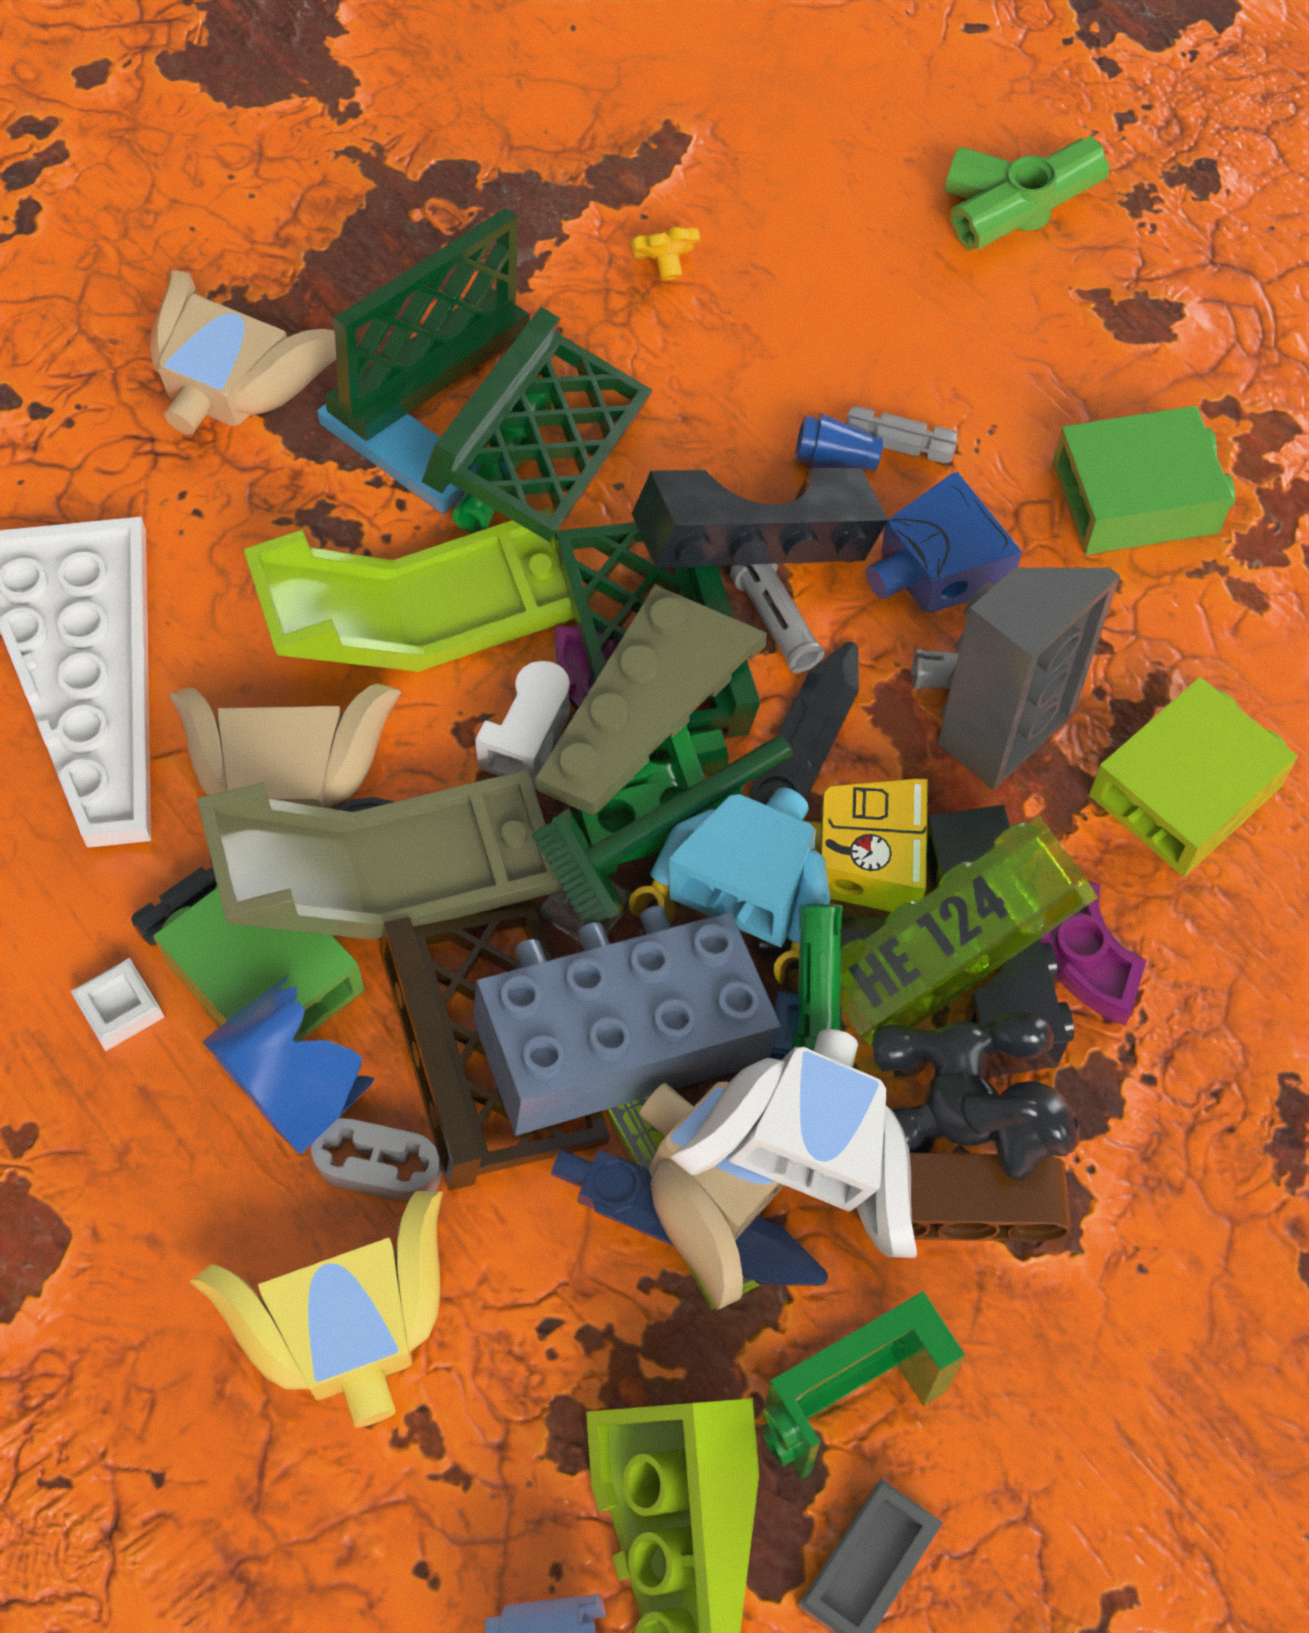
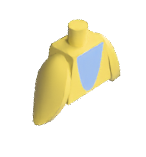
[189,1191,443,1427]

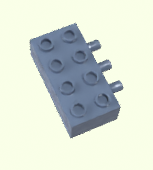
[472,906,781,1136]

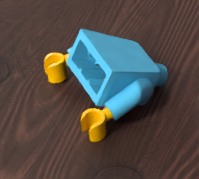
[629,788,830,984]

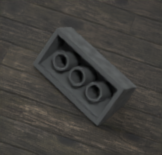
[938,568,1120,790]

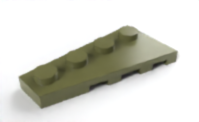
[536,585,767,816]

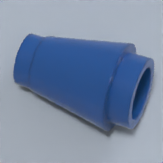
[794,412,883,472]

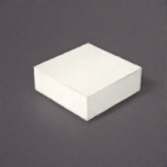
[70,958,164,1051]

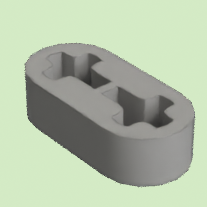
[311,1118,442,1202]

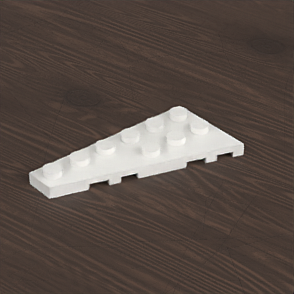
[0,517,151,848]

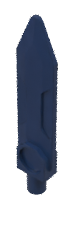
[550,1149,828,1286]

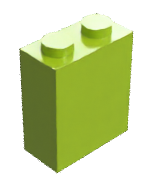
[1089,676,1298,877]

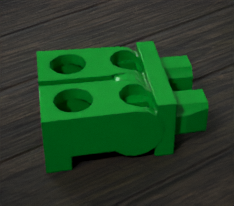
[569,726,744,875]

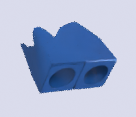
[202,974,375,1154]

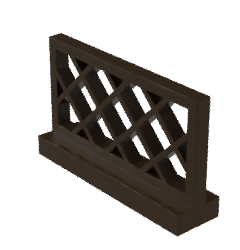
[380,903,610,1191]

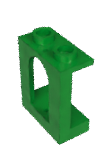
[760,1291,965,1480]

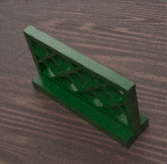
[326,208,530,442]
[421,307,653,542]
[554,522,760,738]

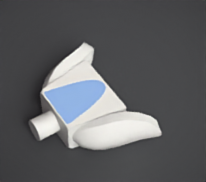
[671,1029,917,1258]

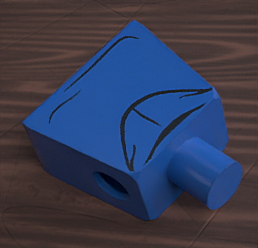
[866,471,1022,613]

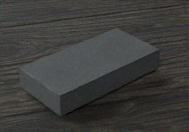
[797,1479,943,1633]

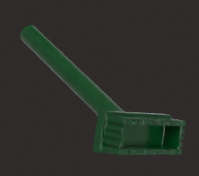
[532,735,792,925]

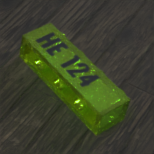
[840,816,1098,1047]

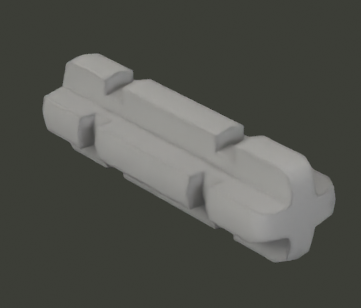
[846,405,958,464]

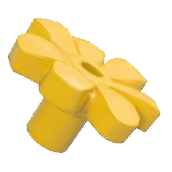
[630,227,701,281]

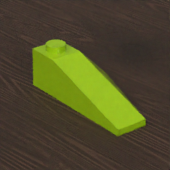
[586,1398,759,1633]

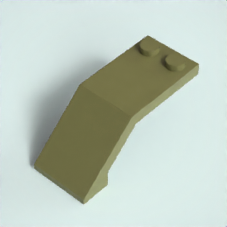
[197,769,563,940]

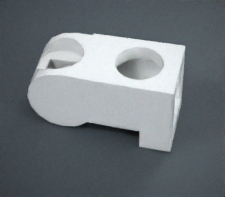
[475,661,571,789]

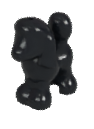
[872,1011,1079,1181]

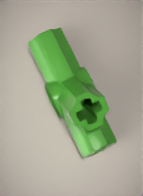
[945,136,1110,251]

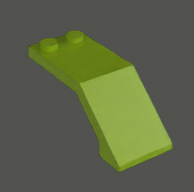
[244,508,575,672]

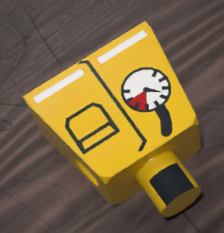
[805,779,928,917]

